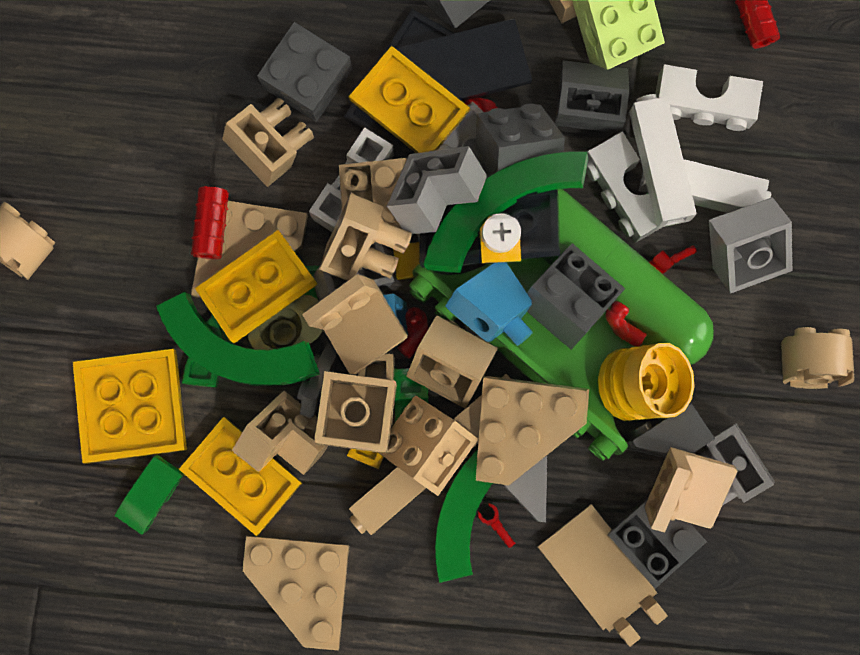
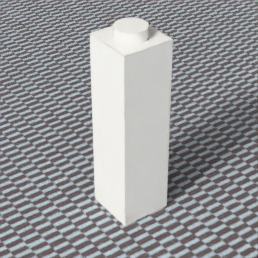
[629,94,697,228]
[638,159,771,213]

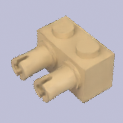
[222,98,314,187]
[320,193,412,281]

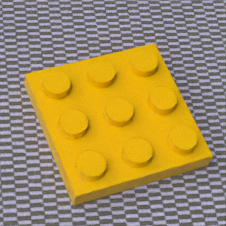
[73,349,187,463]

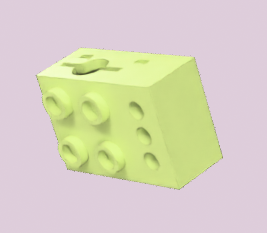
[572,0,665,70]

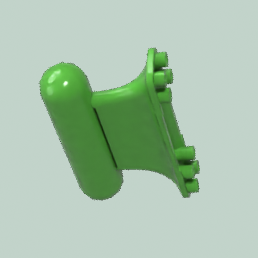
[409,189,714,461]

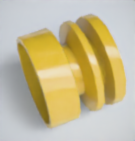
[598,343,694,421]

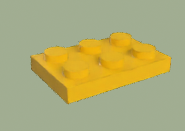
[349,46,470,153]
[195,230,318,344]
[179,417,302,536]

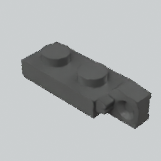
[297,332,339,418]

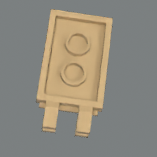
[537,504,668,647]

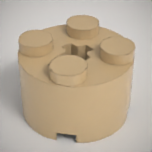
[0,202,55,280]
[781,327,854,389]

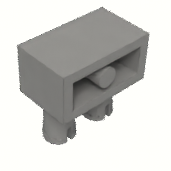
[699,423,775,506]

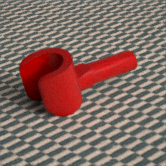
[649,245,697,274]
[478,503,515,548]

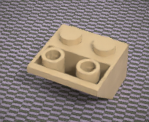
[339,158,407,229]

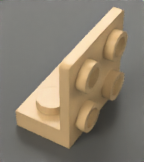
[302,274,407,375]
[379,396,478,496]
[645,447,737,533]

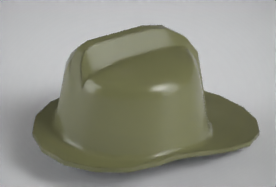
[248,295,323,350]

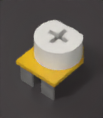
[480,214,521,263]

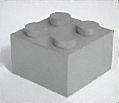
[709,197,793,294]

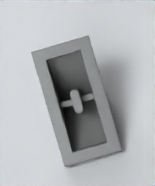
[504,456,547,522]

